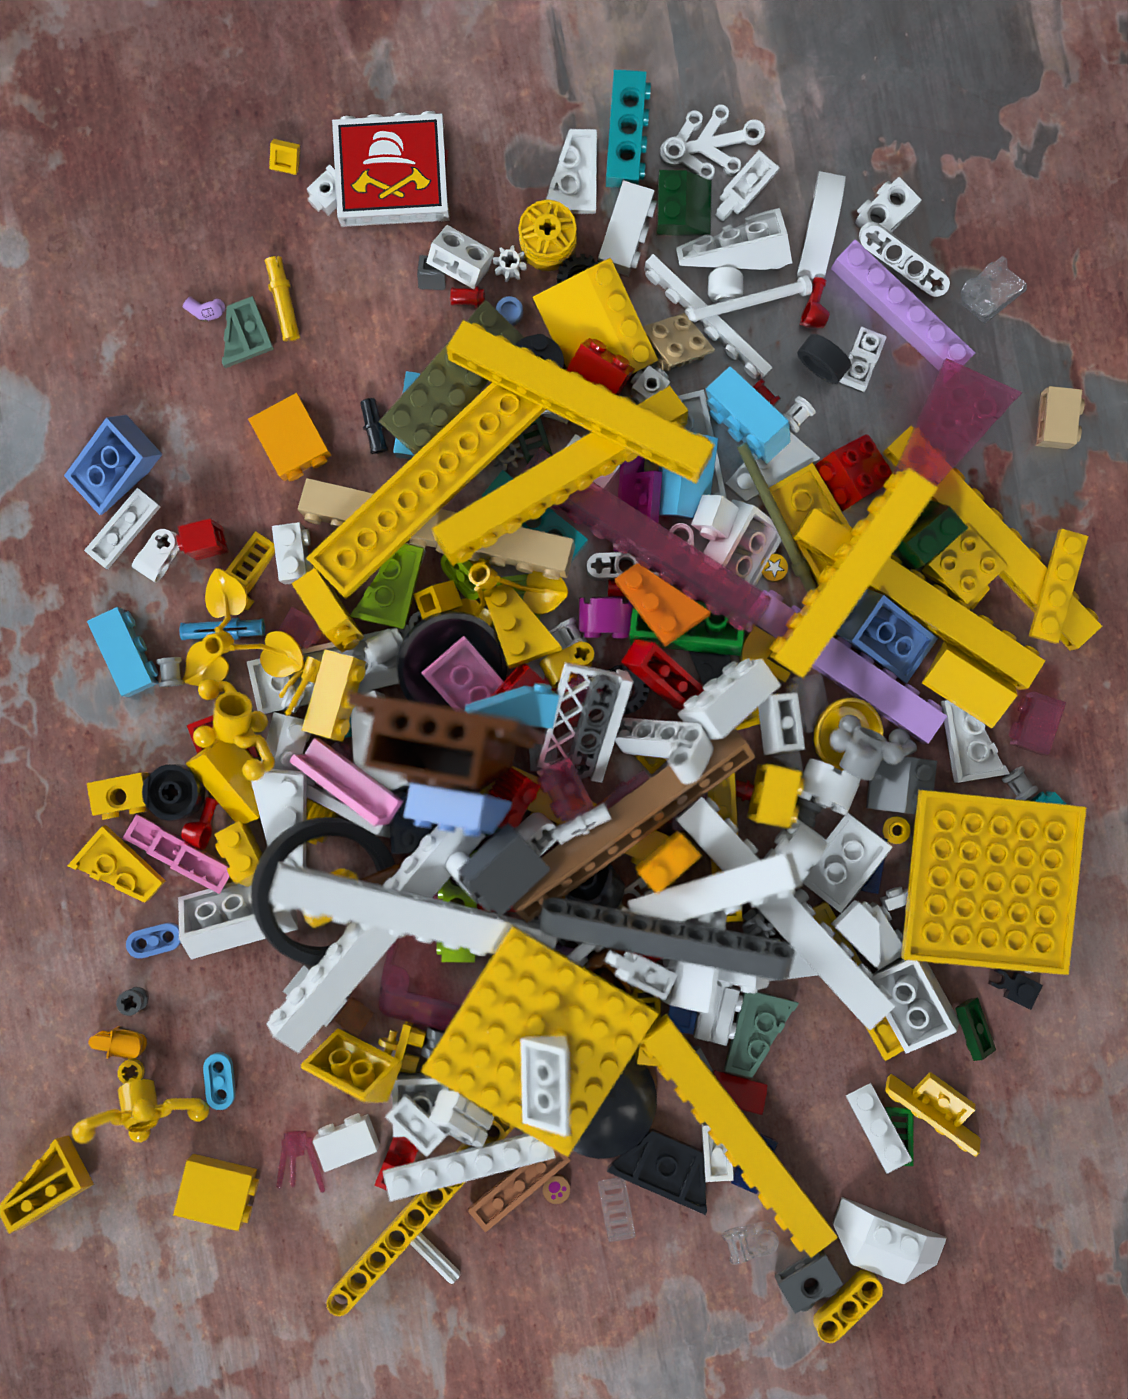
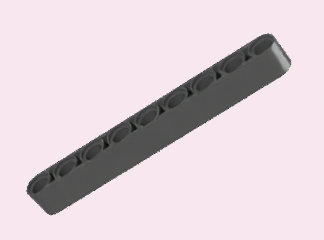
[539,898,795,981]

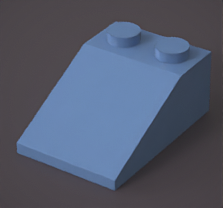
[64,415,162,515]
[835,589,938,683]

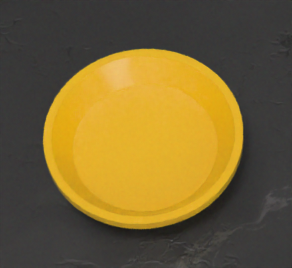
[814,698,883,771]

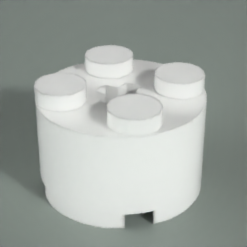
[797,759,861,816]
[763,819,828,881]

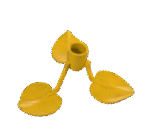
[452,558,569,627]
[183,568,304,686]

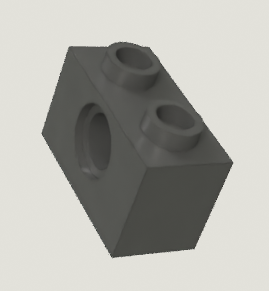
[774,1249,843,1314]

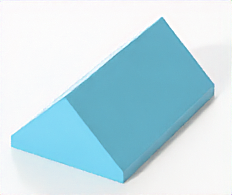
[659,431,718,519]

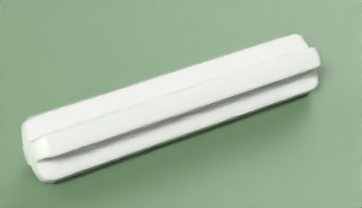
[396,1230,461,1284]

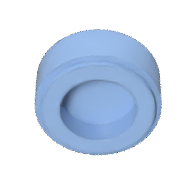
[496,296,523,326]

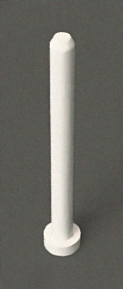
[688,276,812,321]

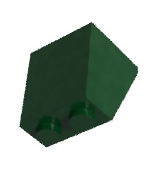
[893,500,968,570]

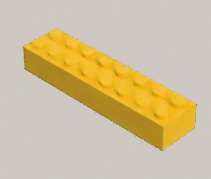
[769,468,938,678]

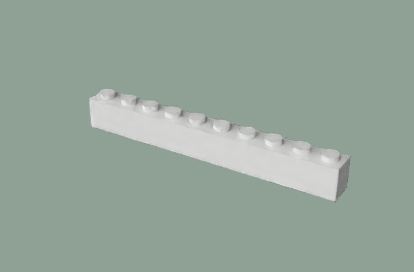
[675,797,895,1030]
[266,824,485,1053]
[270,862,558,956]

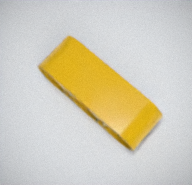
[813,1269,883,1343]

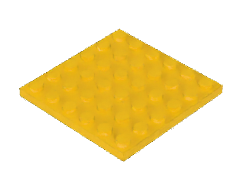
[901,790,1086,975]
[422,925,658,1157]

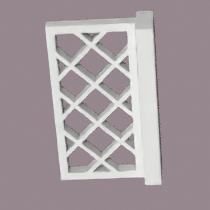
[536,662,633,782]

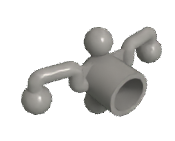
[830,715,917,780]

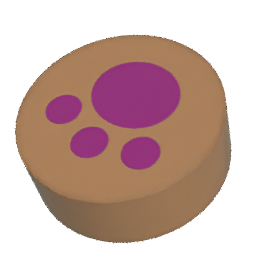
[543,1174,570,1204]

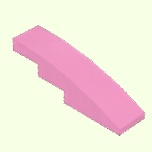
[122,813,230,894]

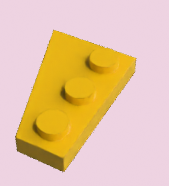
[482,584,562,669]

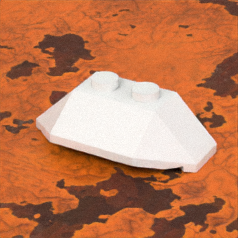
[832,1197,947,1284]

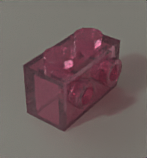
[537,757,594,821]

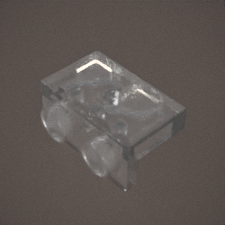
[961,256,1027,324]

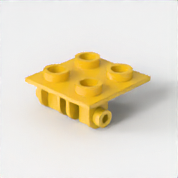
[928,526,1007,604]

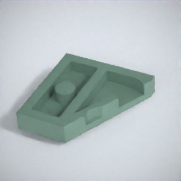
[222,296,274,368]

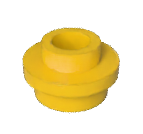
[882,816,911,844]

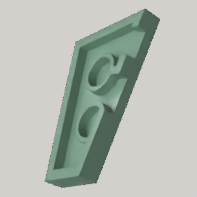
[724,991,799,1078]

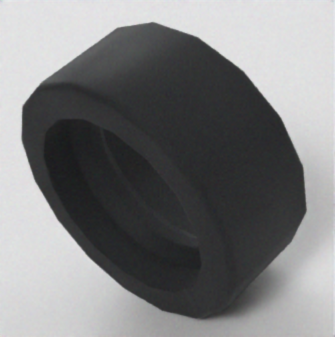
[797,334,852,384]

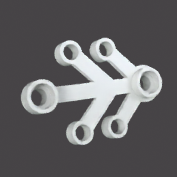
[660,105,765,180]

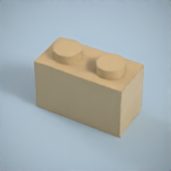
[1036,386,1085,449]

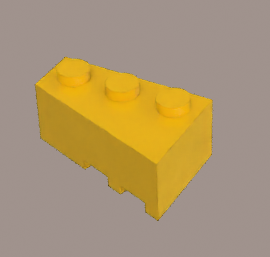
[0,1135,94,1233]

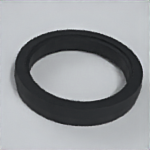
[251,817,396,966]

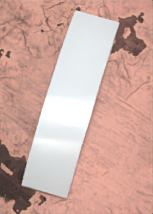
[796,171,846,281]

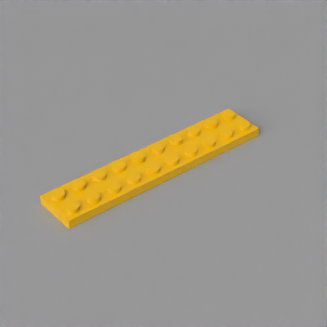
[306,382,546,599]

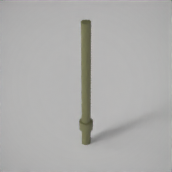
[737,442,817,593]

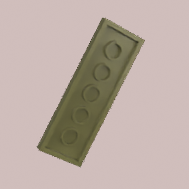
[379,300,524,455]

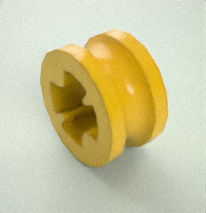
[117,1058,145,1084]

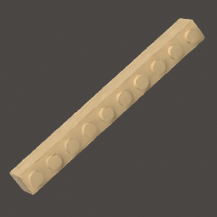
[298,478,575,580]

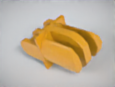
[88,1026,147,1059]

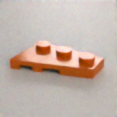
[615,563,710,647]

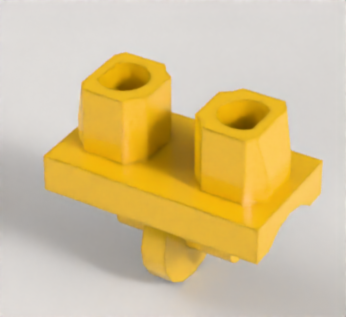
[378,1020,426,1075]

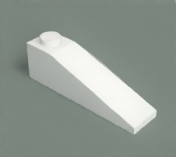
[676,208,792,270]

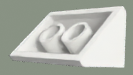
[521,1036,570,1136]

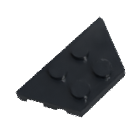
[607,1128,707,1215]

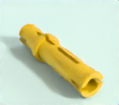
[264,256,300,342]

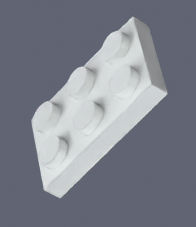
[802,813,893,913]

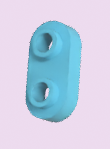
[203,1052,236,1110]

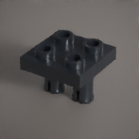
[390,796,438,854]

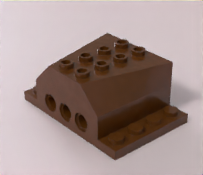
[347,692,546,793]

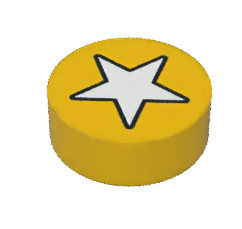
[761,554,788,582]

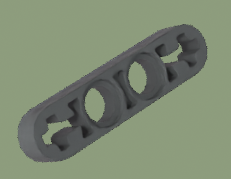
[567,675,617,779]

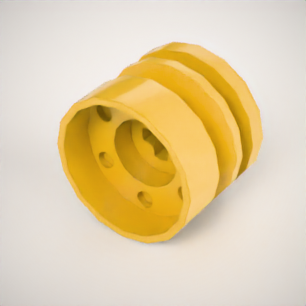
[518,199,577,271]

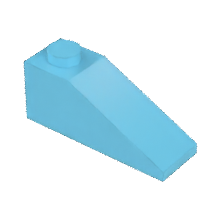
[465,683,560,729]

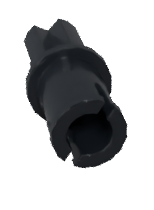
[360,398,388,454]

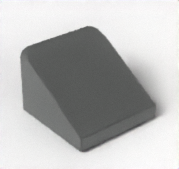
[417,255,446,290]

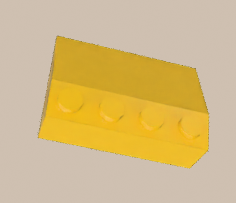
[532,258,658,374]

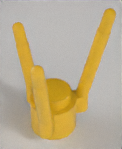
[279,656,321,716]

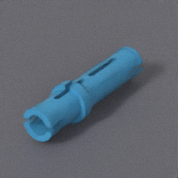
[179,618,265,640]

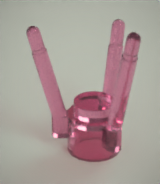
[276,1131,325,1193]

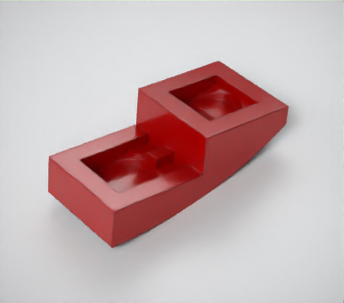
[374,1137,419,1191]

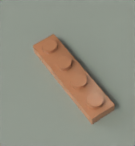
[468,1149,571,1233]

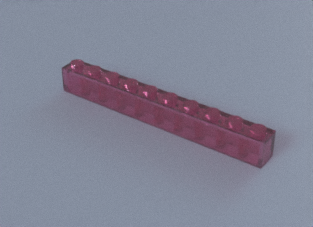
[521,448,771,633]

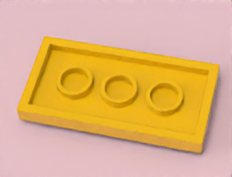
[769,462,850,585]

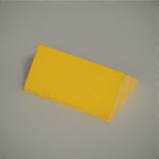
[922,641,1018,728]
[186,739,260,824]
[301,1028,402,1103]

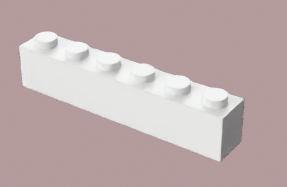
[628,852,803,924]

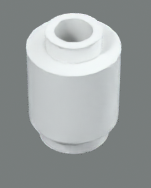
[363,627,403,665]

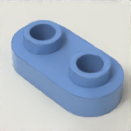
[126,922,181,958]

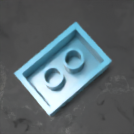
[706,366,791,464]

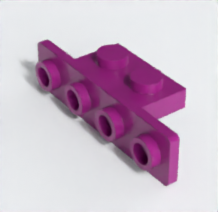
[614,455,662,552]

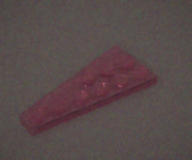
[886,358,1023,490]

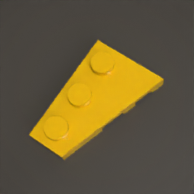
[67,825,166,903]

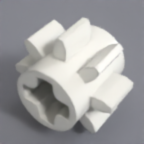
[493,245,527,282]

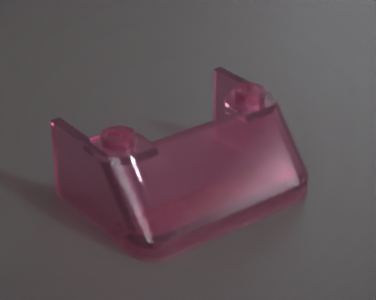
[378,937,473,1031]

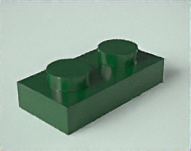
[955,997,996,1061]

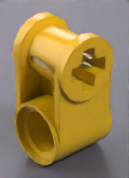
[539,641,594,688]

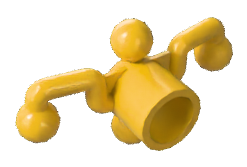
[193,679,275,781]
[72,1079,209,1143]

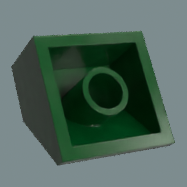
[656,170,712,236]

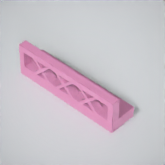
[289,738,403,826]

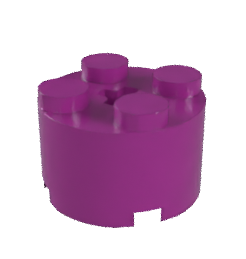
[579,597,634,638]

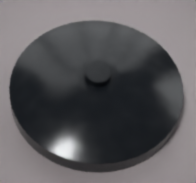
[396,611,508,709]
[573,1054,657,1159]

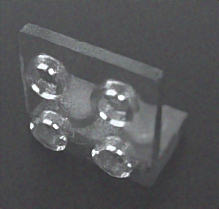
[785,673,829,733]

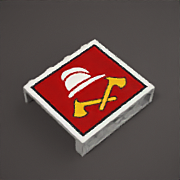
[332,111,450,227]

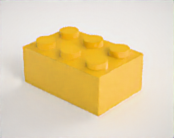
[746,764,805,828]

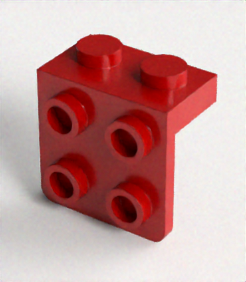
[814,434,892,512]

